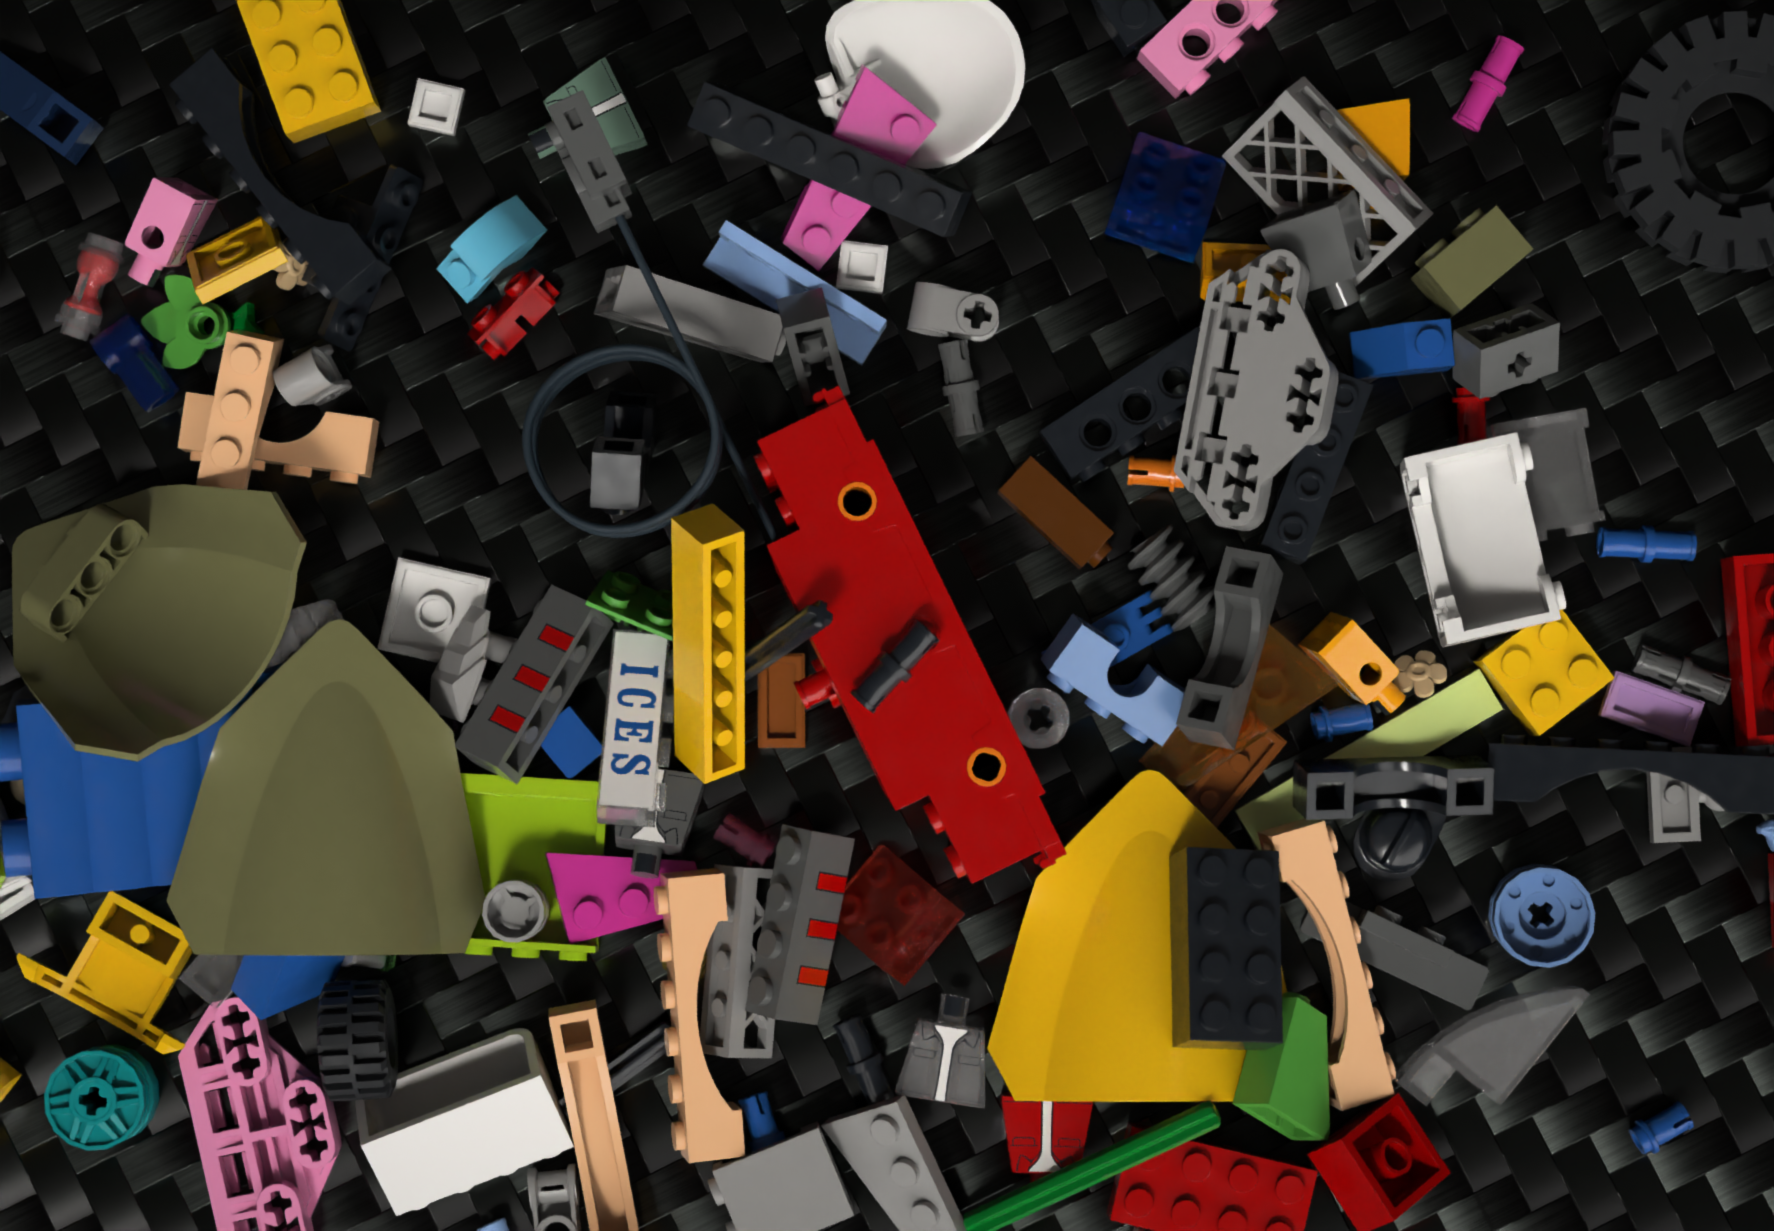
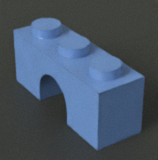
[1041,613,1186,746]

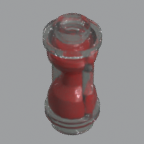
[54,233,125,341]

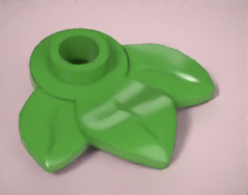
[141,275,231,369]

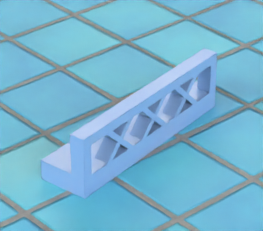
[703,220,887,366]

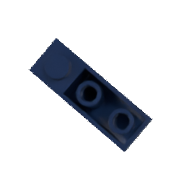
[0,52,104,165]

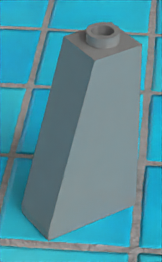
[594,265,786,363]

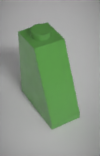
[1232,992,1330,1141]

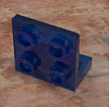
[1104,132,1226,263]

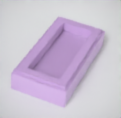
[1598,671,1705,746]

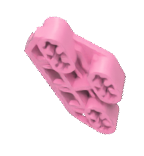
[178,996,342,1231]

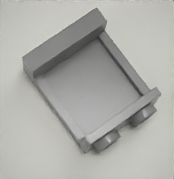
[707,1121,854,1231]

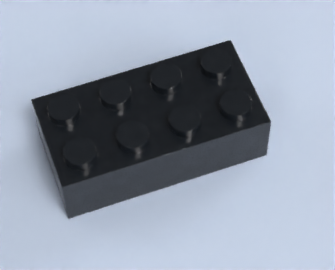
[1169,847,1283,1050]

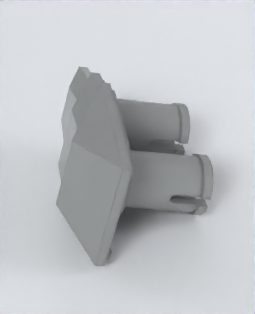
[429,605,517,723]

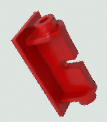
[467,267,560,360]

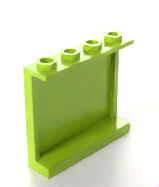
[460,773,608,961]

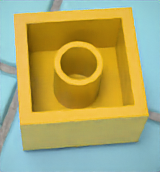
[1473,610,1615,736]

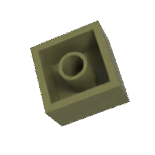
[1410,205,1533,319]

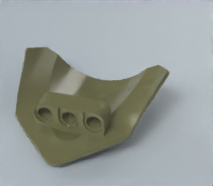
[12,484,307,762]
[166,619,485,956]

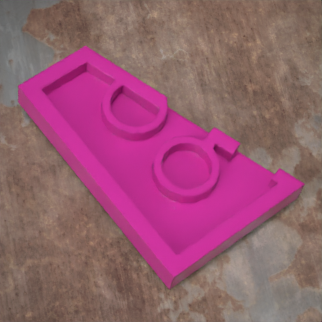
[545,852,697,944]

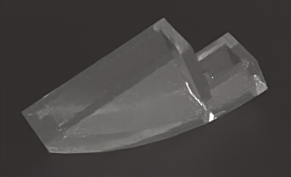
[1393,986,1590,1106]

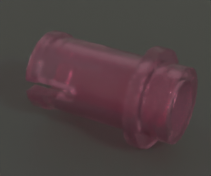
[713,813,776,868]

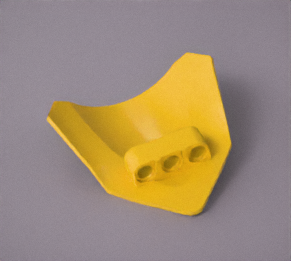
[987,770,1287,1102]

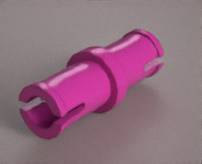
[1452,35,1524,132]

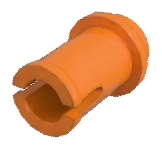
[1127,455,1184,492]

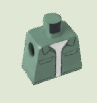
[528,57,648,159]

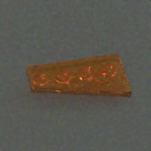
[1139,624,1338,792]

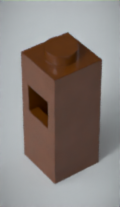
[997,456,1114,570]

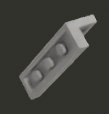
[700,864,775,1058]

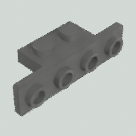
[1300,901,1489,1010]

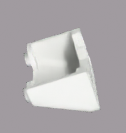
[1400,432,1566,647]

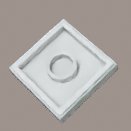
[377,557,492,663]

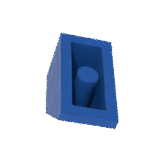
[1349,318,1455,379]

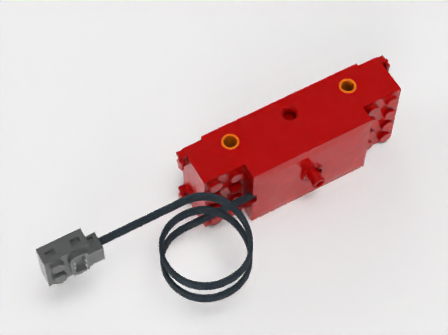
[522,90,1067,884]

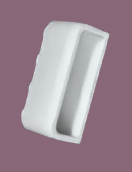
[355,1028,574,1216]

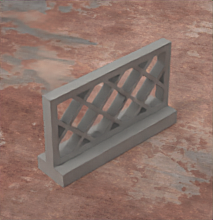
[1222,76,1434,287]

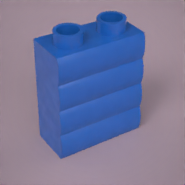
[0,688,253,899]

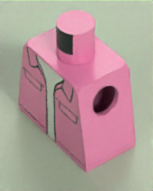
[125,177,218,287]

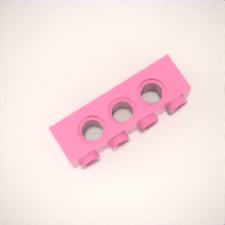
[1137,0,1278,99]

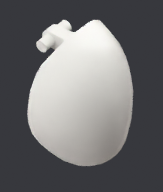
[814,0,1025,169]

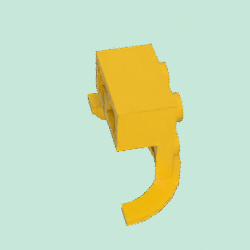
[17,891,192,1054]

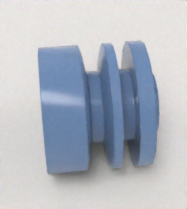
[1488,863,1596,968]

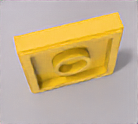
[186,216,288,304]

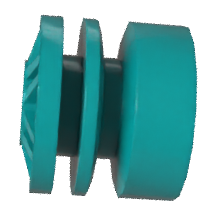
[44,1044,159,1151]

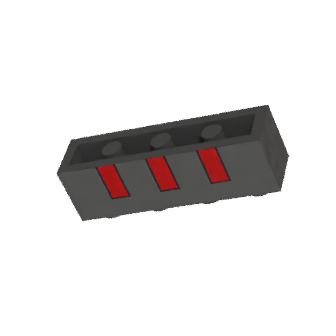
[455,585,614,784]
[745,824,855,1025]

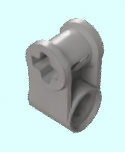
[907,282,999,342]
[273,344,352,407]
[527,1163,581,1231]

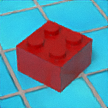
[1307,1093,1451,1231]

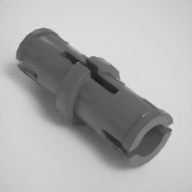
[938,339,985,437]
[1631,643,1731,705]

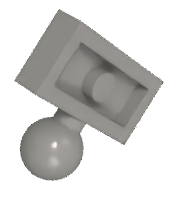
[1646,746,1725,843]

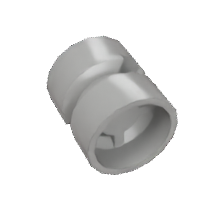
[482,879,550,943]

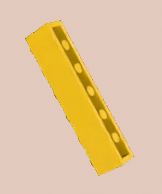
[671,504,745,784]

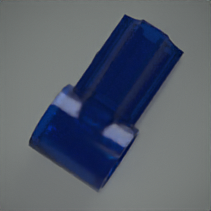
[90,313,180,413]

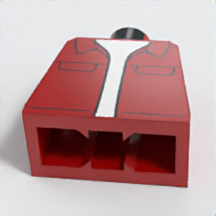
[1001,1092,1093,1183]

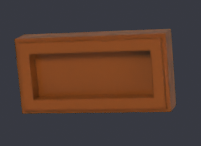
[758,653,805,748]

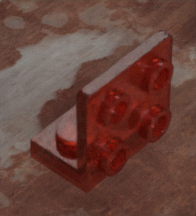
[837,845,965,986]

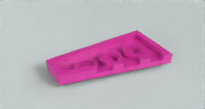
[780,64,937,271]

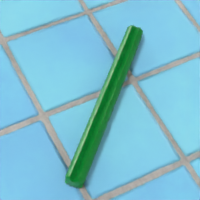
[963,1101,1221,1231]

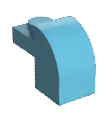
[436,195,547,303]

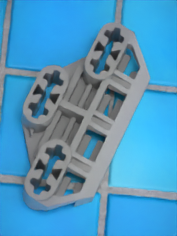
[1174,249,1339,531]

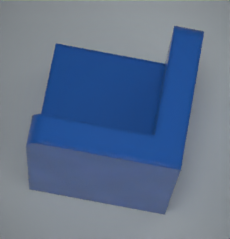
[541,706,605,778]

